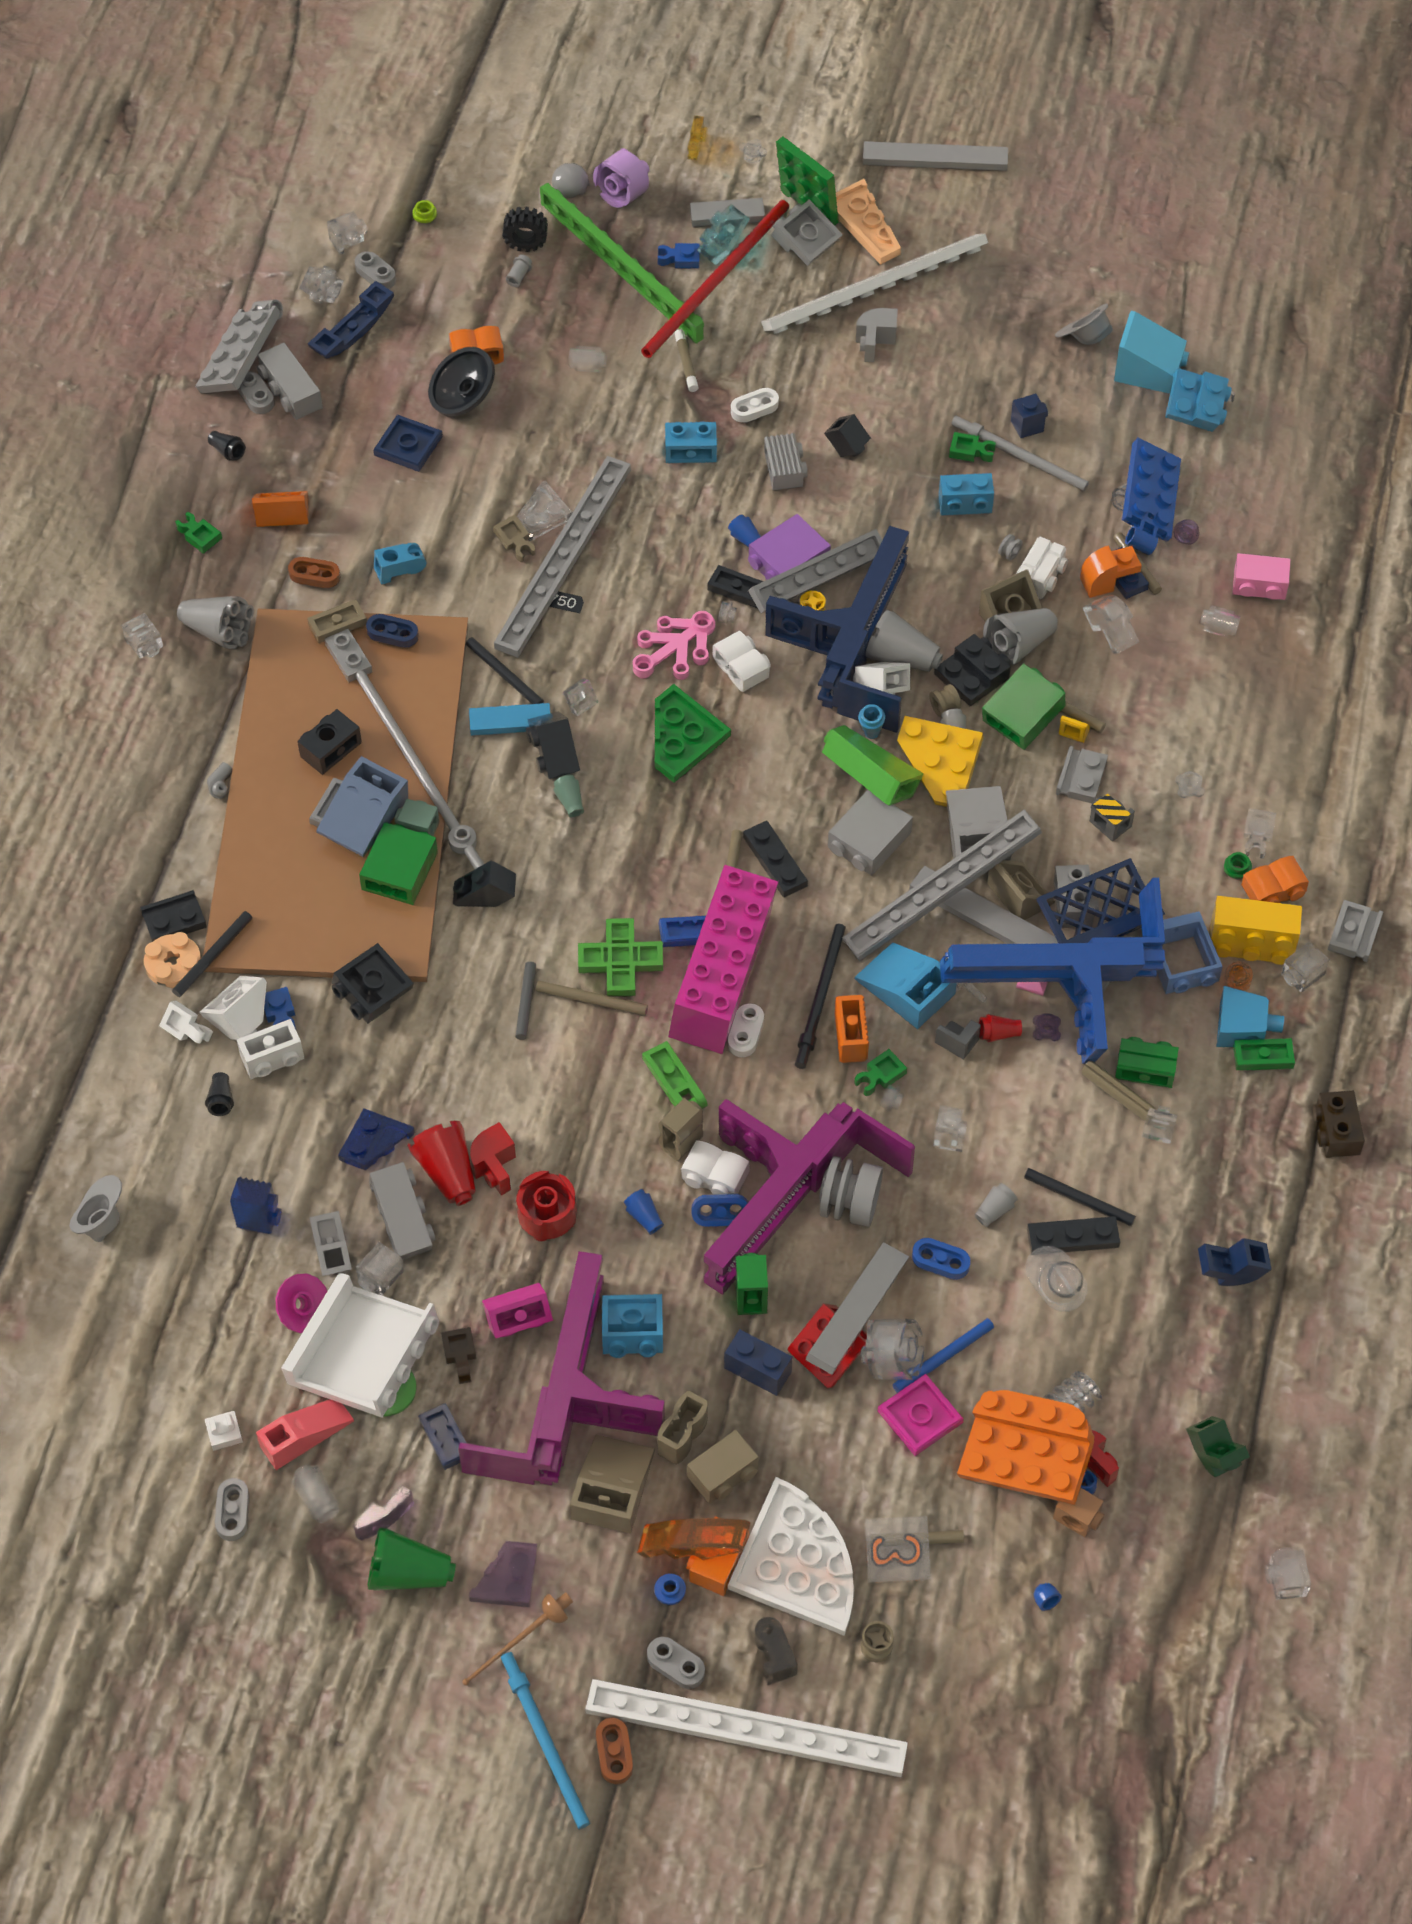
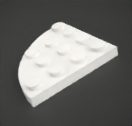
[728,1477,854,1636]

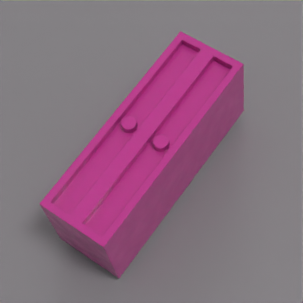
[668,864,778,1054]

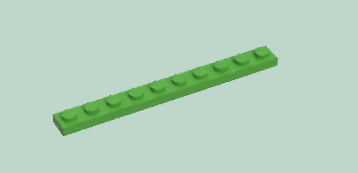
[540,182,704,344]

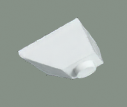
[200,976,267,1040]

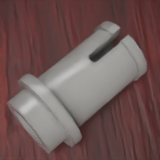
[506,255,532,287]

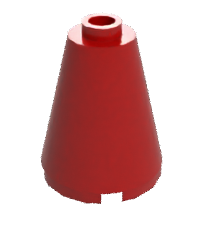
[408,1120,476,1206]

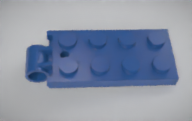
[1122,438,1181,555]

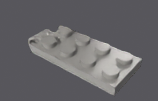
[195,299,283,393]

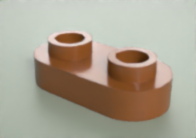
[288,557,341,588]
[596,1718,633,1784]

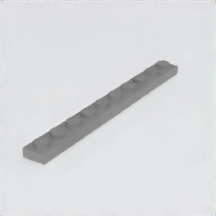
[494,456,631,658]

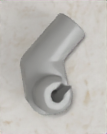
[207,762,232,799]

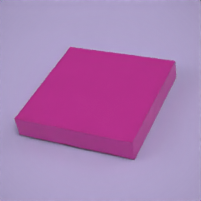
[877,1374,964,1456]

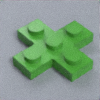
[578,918,663,996]

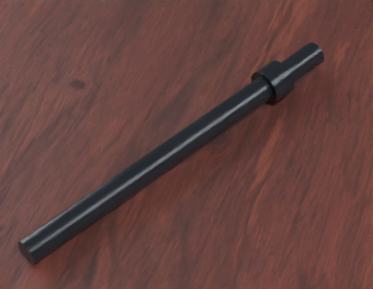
[795,923,846,1069]

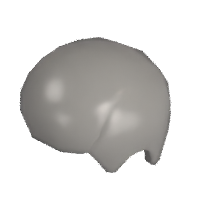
[552,163,589,198]

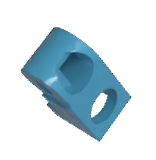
[374,543,427,585]

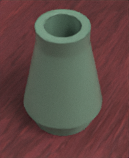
[553,775,584,817]

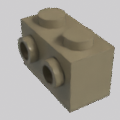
[687,1430,759,1504]

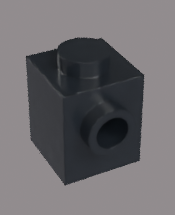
[824,414,871,457]

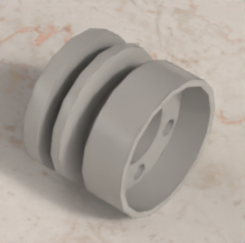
[819,1156,883,1227]

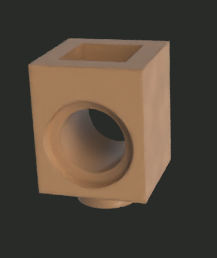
[1053,1488,1105,1538]

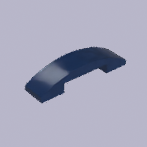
[308,281,394,359]

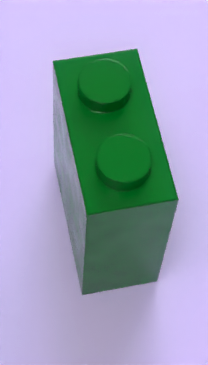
[982,663,1066,750]
[359,822,438,905]

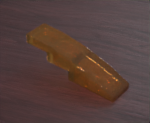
[637,1518,751,1560]

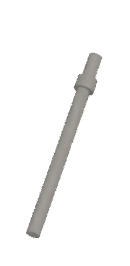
[952,415,1089,491]

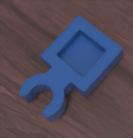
[658,243,700,269]
[264,987,296,1029]

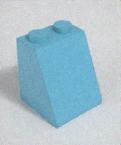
[1114,311,1189,394]

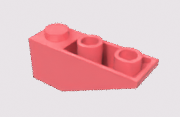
[256,1399,354,1470]

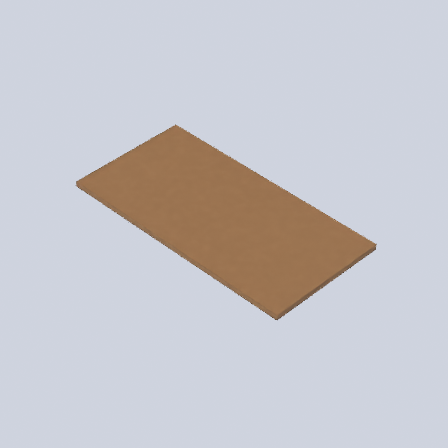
[203,609,469,982]

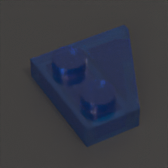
[338,1108,415,1170]

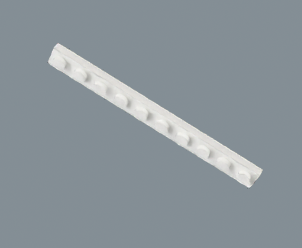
[761,233,988,334]
[585,1679,908,1777]

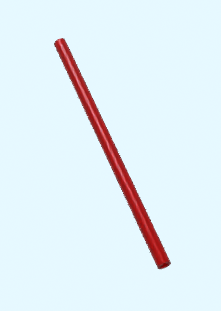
[641,200,789,358]

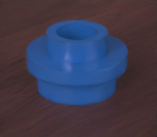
[654,1574,686,1605]

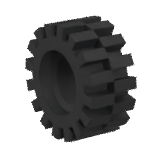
[502,206,548,252]

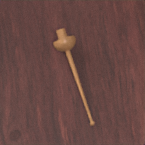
[462,1592,573,1685]

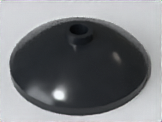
[428,347,495,416]

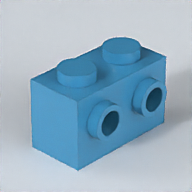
[665,422,717,463]
[938,473,994,515]

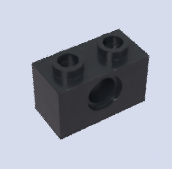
[297,709,362,775]

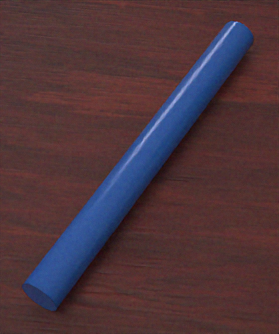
[892,1318,994,1393]

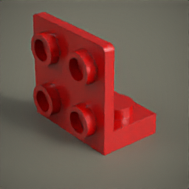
[787,1303,878,1388]

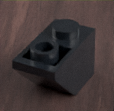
[453,860,516,907]

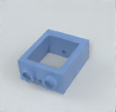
[1156,911,1223,994]

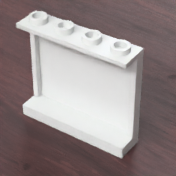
[281,1272,439,1418]

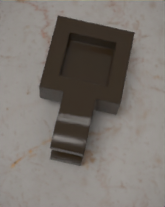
[441,1327,476,1384]

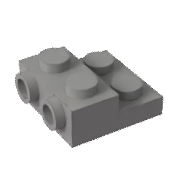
[771,199,843,266]

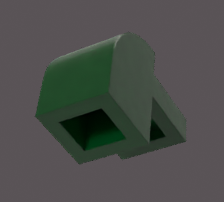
[1186,1416,1250,1477]

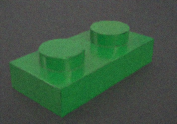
[1233,1038,1295,1071]

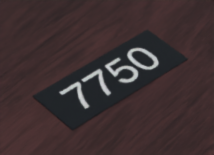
[549,591,584,613]

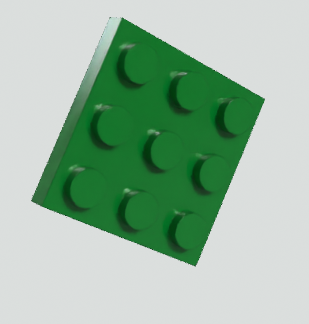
[776,136,839,226]

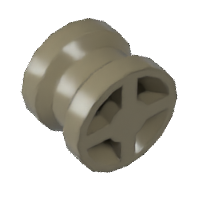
[929,684,961,717]

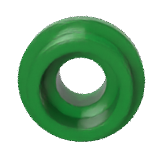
[1224,852,1252,879]

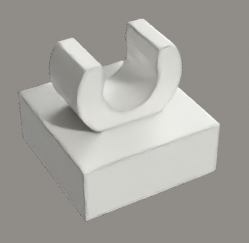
[205,1411,243,1451]

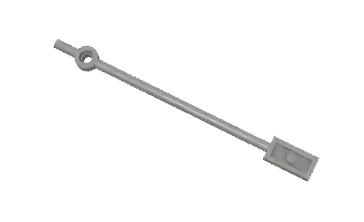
[324,629,484,869]

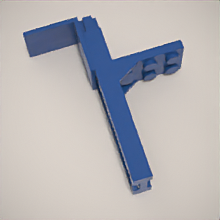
[940,878,1165,1064]

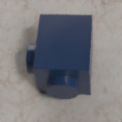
[1010,393,1048,438]

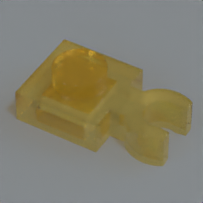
[688,116,708,160]

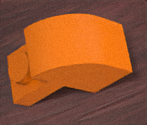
[1080,546,1142,598]

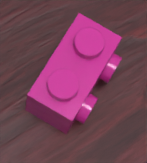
[482,1283,553,1338]

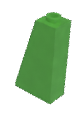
[822,725,924,806]

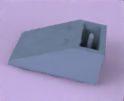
[316,756,408,857]

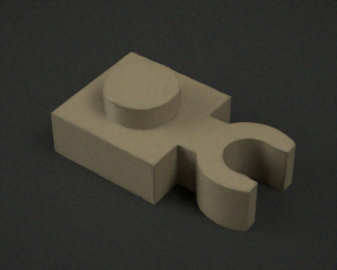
[493,514,535,562]

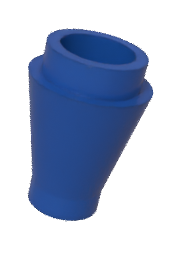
[728,514,761,547]
[624,1189,664,1235]

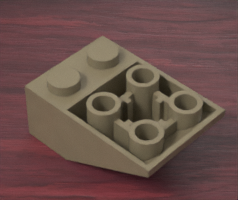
[570,1434,655,1534]

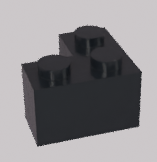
[525,711,580,779]

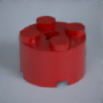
[516,1171,577,1242]

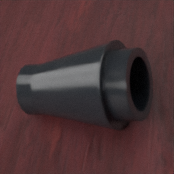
[208,431,246,461]
[205,1072,234,1116]

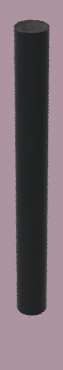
[466,637,544,704]
[172,911,252,997]
[1024,1168,1136,1227]

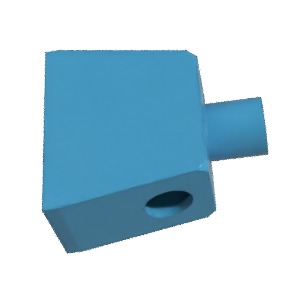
[1216,986,1284,1047]

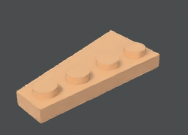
[836,179,901,265]

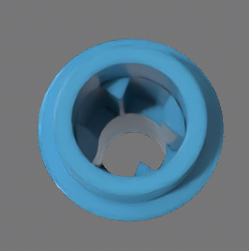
[858,704,885,739]

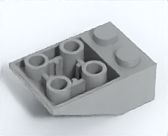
[946,786,1012,861]

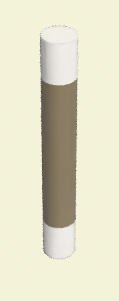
[674,329,698,392]

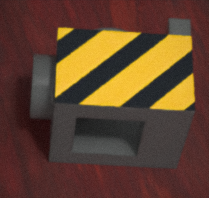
[1089,794,1135,842]

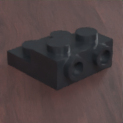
[934,633,1011,706]
[332,943,414,1024]

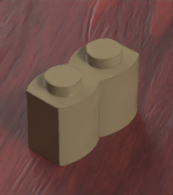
[658,1098,703,1161]
[657,1391,708,1465]

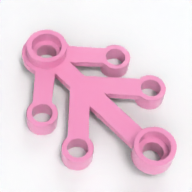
[633,611,716,680]

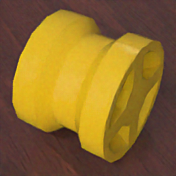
[800,591,826,611]

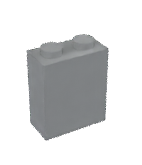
[828,790,913,876]

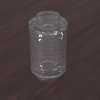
[291,1464,339,1523]

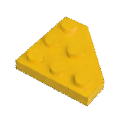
[897,716,984,807]

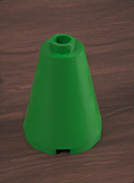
[367,1527,456,1591]

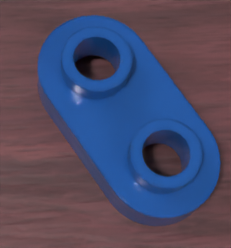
[691,1194,749,1227]
[912,1238,971,1280]

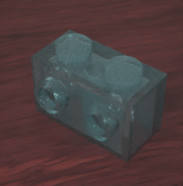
[697,204,750,265]

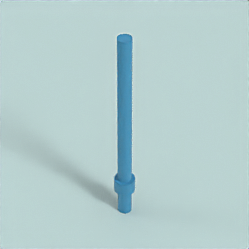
[501,1652,590,1829]

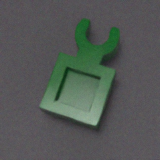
[949,432,996,462]
[175,512,222,554]
[854,1049,907,1096]

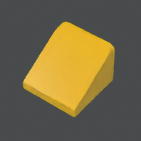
[1059,715,1090,743]

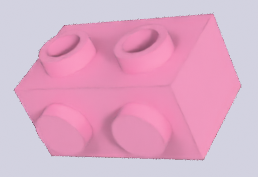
[1233,553,1290,600]

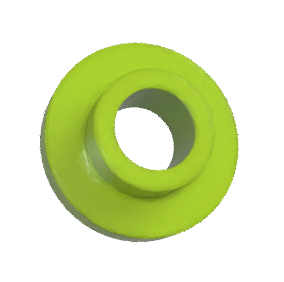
[412,200,437,223]

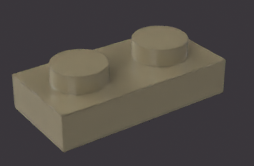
[307,599,367,643]

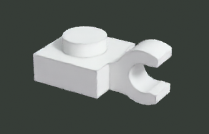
[159,1001,213,1044]

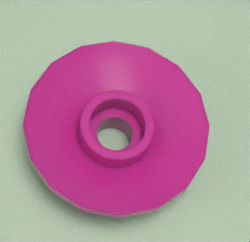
[275,1274,328,1333]

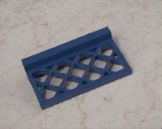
[1036,858,1165,943]

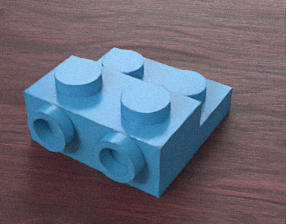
[1165,368,1232,432]
[602,1294,663,1358]

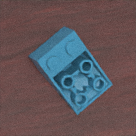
[854,942,957,1029]

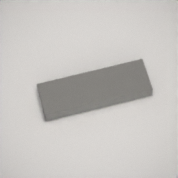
[690,198,765,227]

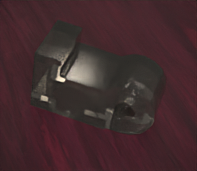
[755,1617,797,1686]

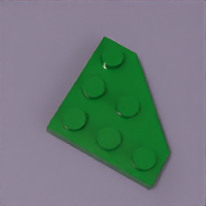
[655,684,731,783]

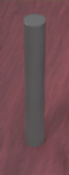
[515,962,536,1040]

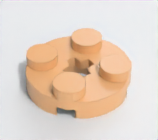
[144,932,201,988]

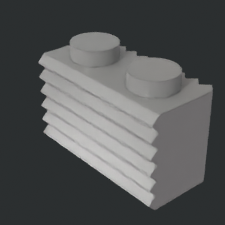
[764,433,808,490]

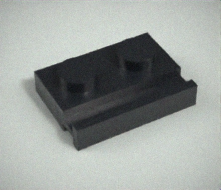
[140,890,207,942]

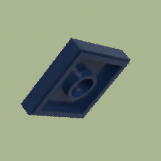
[373,414,443,472]

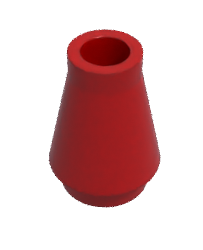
[978,1014,1022,1043]

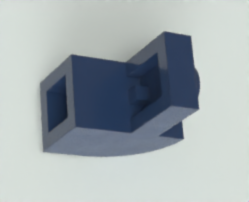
[1198,1238,1272,1286]

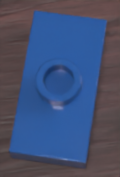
[658,916,706,947]

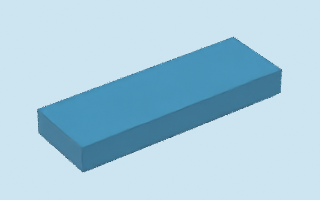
[469,703,550,736]

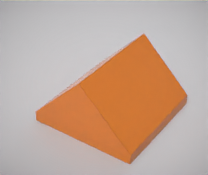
[252,491,308,527]

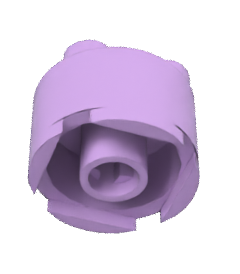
[593,148,649,208]

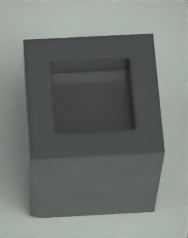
[935,1019,981,1060]

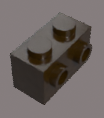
[1312,1090,1365,1158]

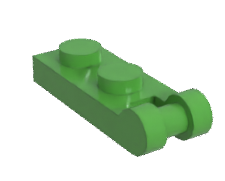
[642,1041,708,1109]

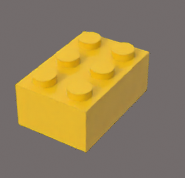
[1209,896,1302,965]

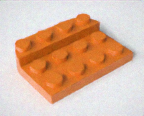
[957,1390,1094,1505]

